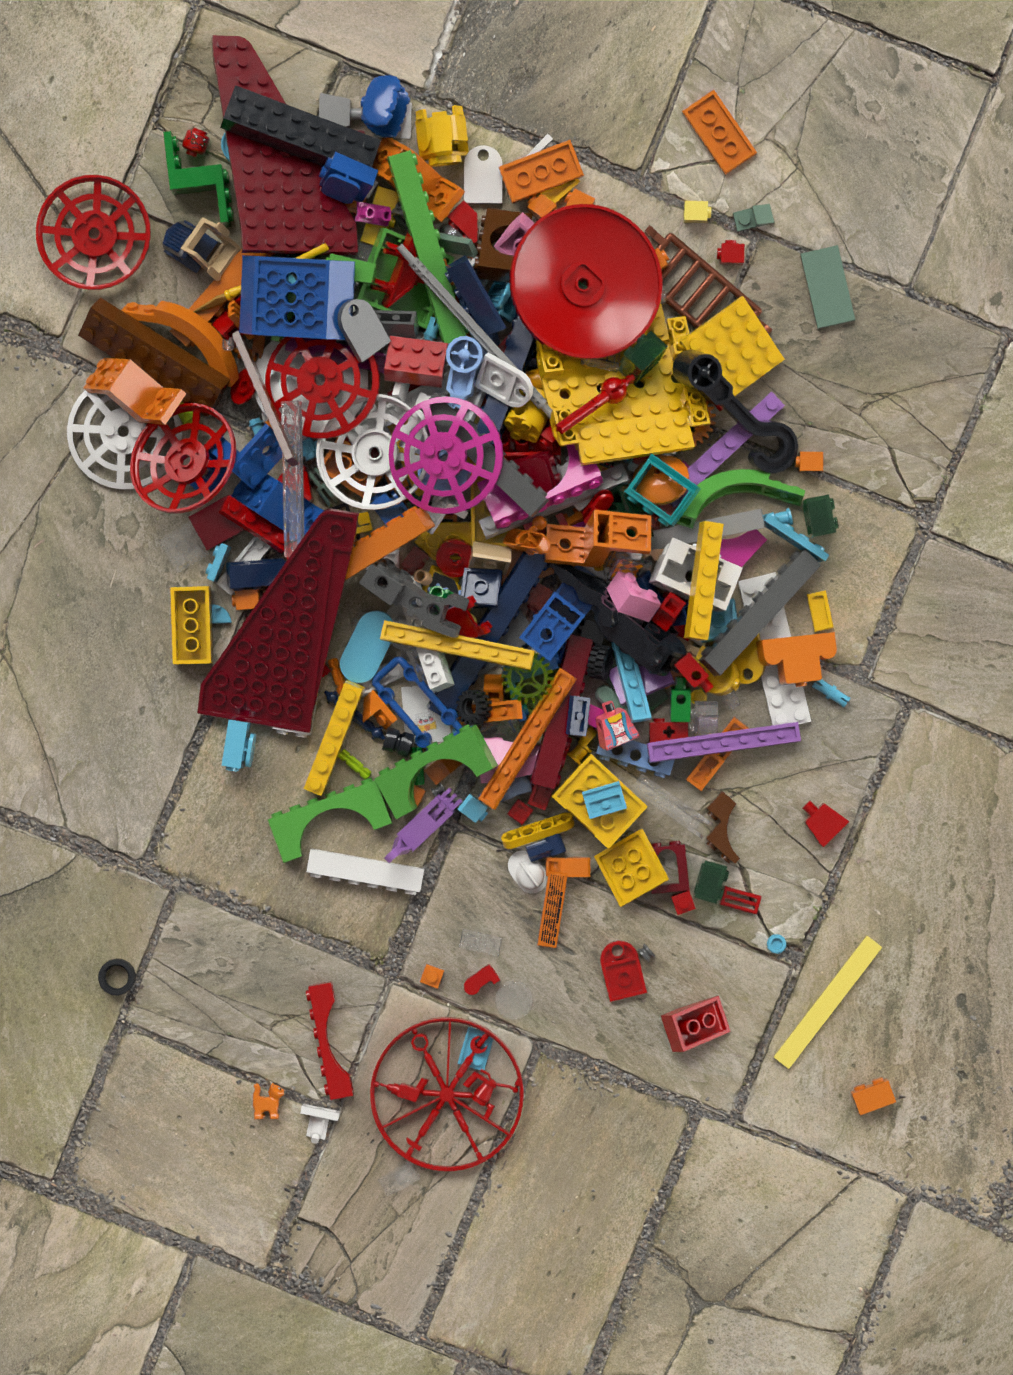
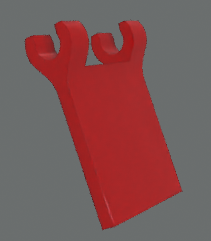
[445,595,492,638]

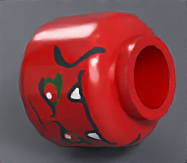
[182,127,210,157]

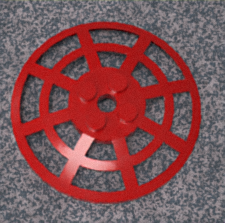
[36,175,151,290]
[265,337,380,439]
[130,403,236,514]

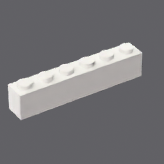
[306,849,424,895]

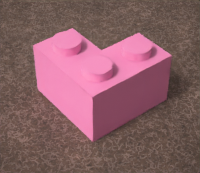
[606,571,661,622]

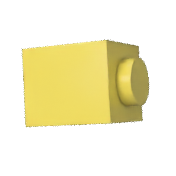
[683,201,711,223]

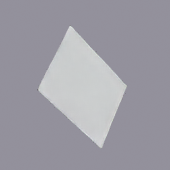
[401,685,451,744]

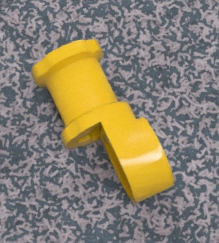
[567,726,597,765]

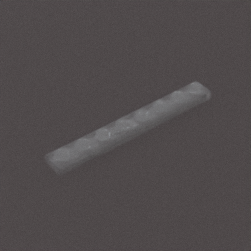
[281,401,305,557]

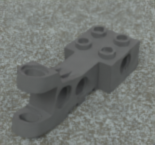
[359,558,469,638]

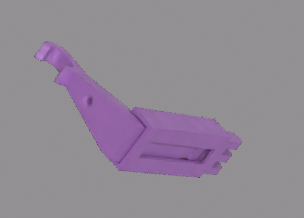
[384,787,462,863]

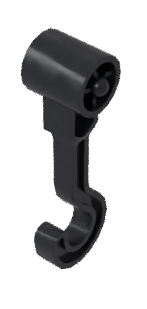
[672,349,799,474]

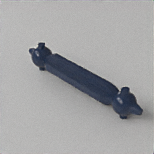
[324,690,385,740]

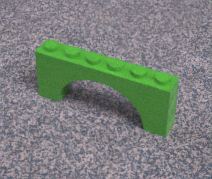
[375,724,498,819]
[268,777,393,863]

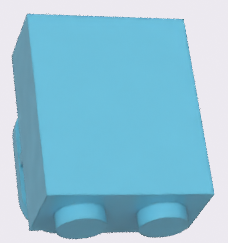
[221,720,256,772]

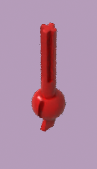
[555,374,636,434]

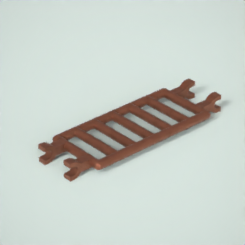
[644,225,773,334]

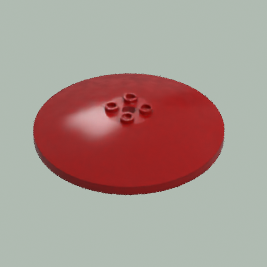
[510,204,662,360]

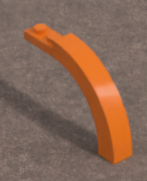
[122,301,239,387]

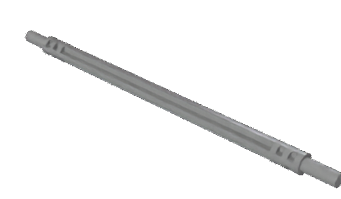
[397,244,552,419]

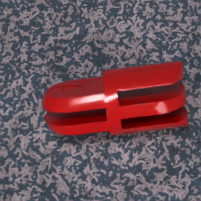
[581,489,614,525]

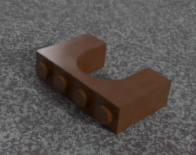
[474,208,533,283]

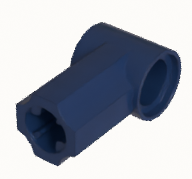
[525,833,566,862]

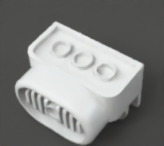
[649,537,743,612]

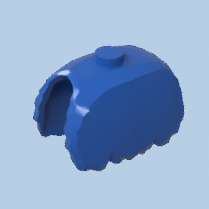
[361,75,410,138]

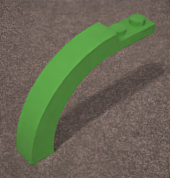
[676,469,805,529]

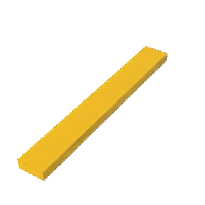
[380,620,535,671]

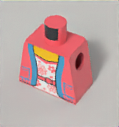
[595,701,640,750]

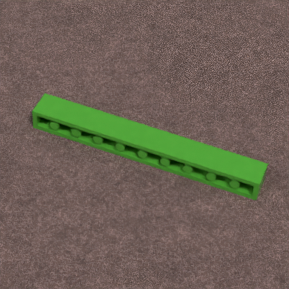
[387,150,469,343]

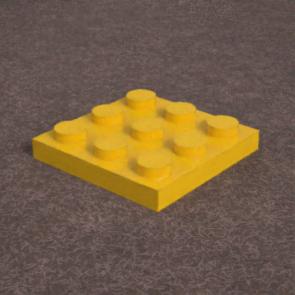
[594,829,669,907]

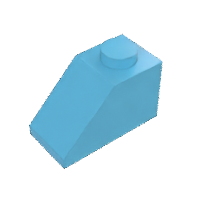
[458,793,488,823]

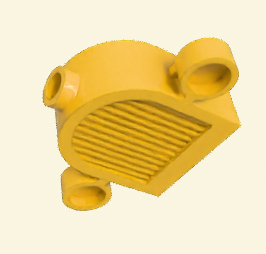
[687,645,741,706]

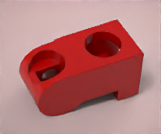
[464,963,500,995]

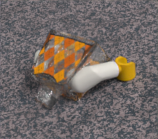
[593,551,652,581]

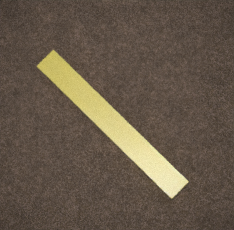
[773,935,882,1069]

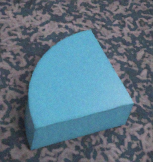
[211,604,232,624]

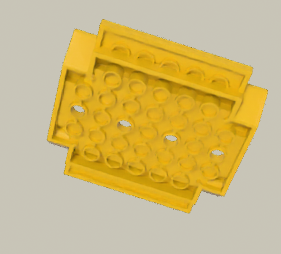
[536,304,711,466]

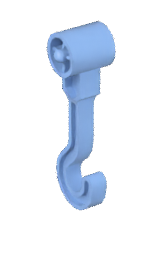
[418,336,487,491]

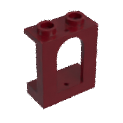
[651,840,690,894]

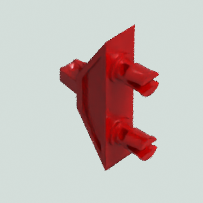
[370,232,424,308]

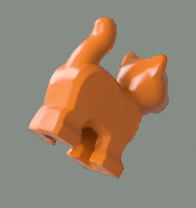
[253,1083,285,1119]

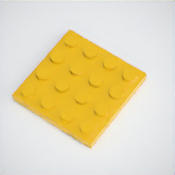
[680,296,785,396]

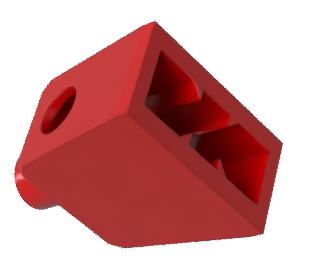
[674,651,714,694]
[802,800,849,847]

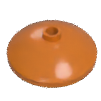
[632,455,690,505]

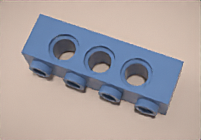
[596,740,675,778]

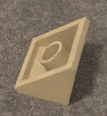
[468,541,511,576]

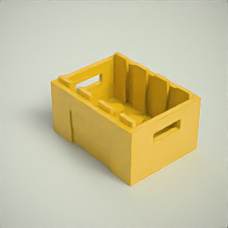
[551,753,648,849]

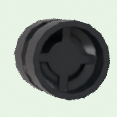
[382,727,415,758]

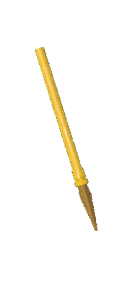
[193,243,329,313]

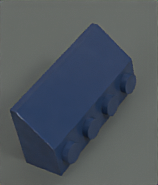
[444,256,506,335]

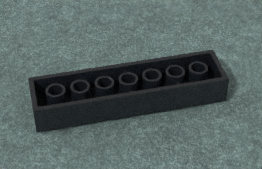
[220,85,381,167]

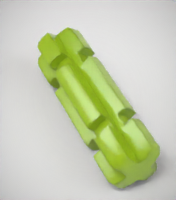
[338,749,371,779]

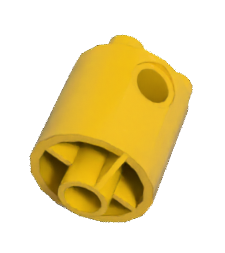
[504,388,549,443]

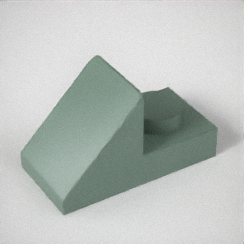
[733,204,774,232]

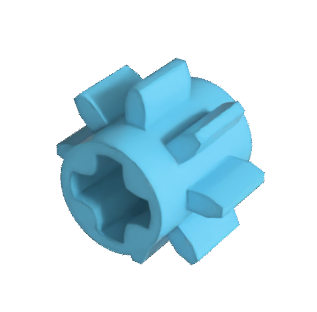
[297,438,317,461]

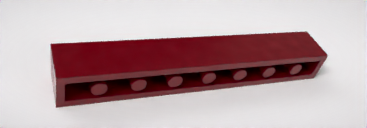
[530,634,594,790]

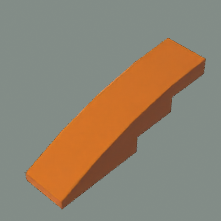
[686,717,749,791]

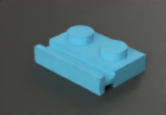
[582,781,627,819]
[457,1026,494,1070]

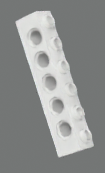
[402,576,455,692]

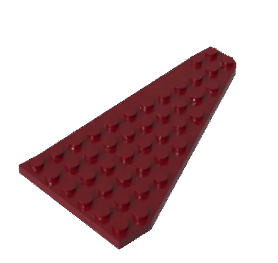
[211,35,358,255]
[197,509,359,733]

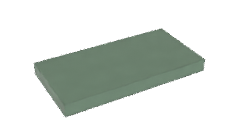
[800,245,855,329]

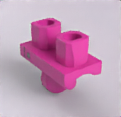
[355,202,392,226]

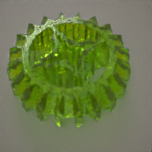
[501,653,554,704]

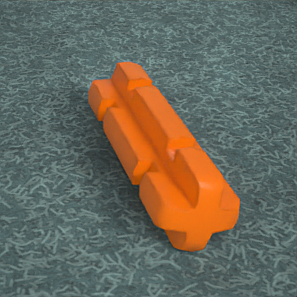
[328,658,345,695]

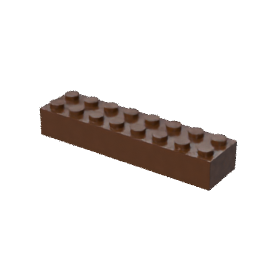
[78,298,231,417]

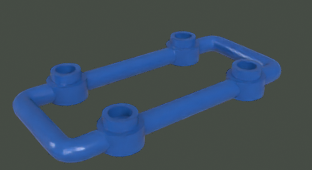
[372,656,462,750]

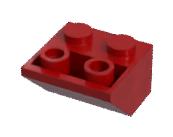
[447,200,478,247]

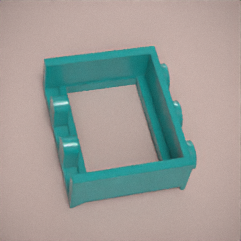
[624,453,701,527]

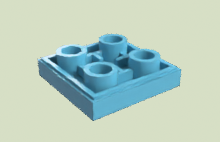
[205,543,232,582]

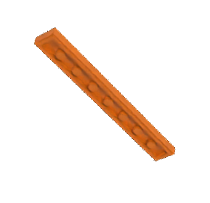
[478,668,577,810]

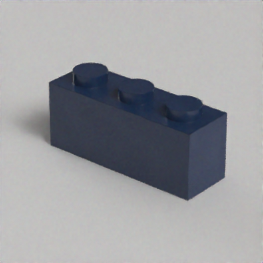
[226,558,286,591]

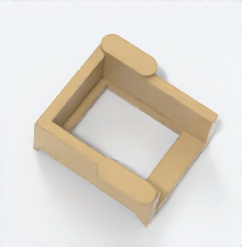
[181,217,241,281]

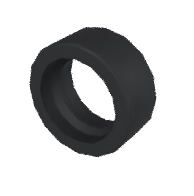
[98,958,136,996]

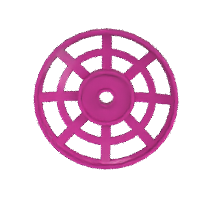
[388,397,503,514]

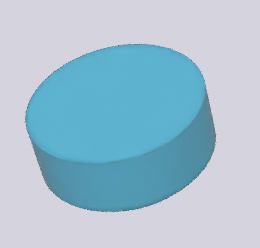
[767,934,786,954]

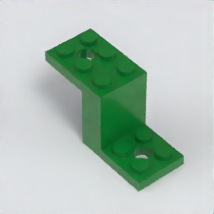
[163,131,234,227]

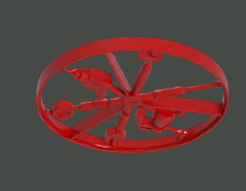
[370,1017,524,1171]

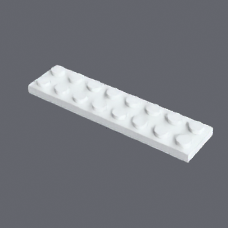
[738,572,811,725]

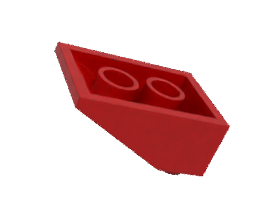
[661,996,731,1052]

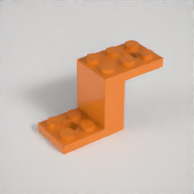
[372,137,465,222]
[83,358,186,425]
[544,510,651,568]

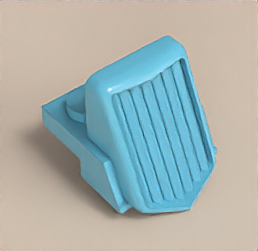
[488,281,518,324]

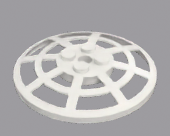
[67,390,182,490]
[316,394,429,510]

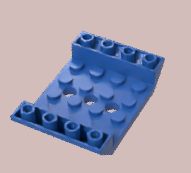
[239,255,355,340]

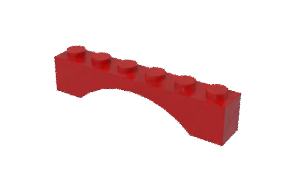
[306,981,354,1100]

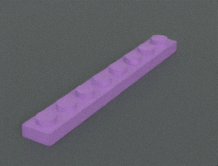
[670,392,785,508]
[647,722,801,763]

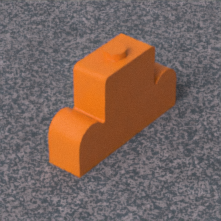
[756,632,837,687]

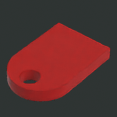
[600,940,647,1002]

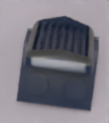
[162,220,217,273]

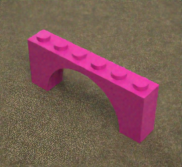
[477,444,604,529]
[676,460,767,567]

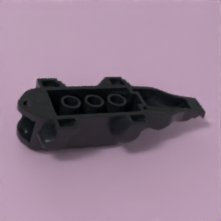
[547,563,686,676]

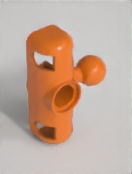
[503,516,551,555]

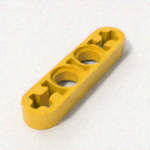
[501,812,575,849]

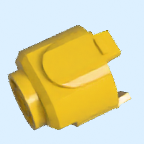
[415,105,469,167]

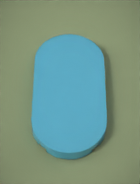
[340,610,393,683]

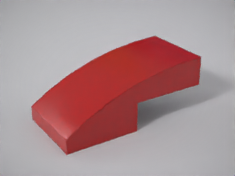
[651,591,686,632]

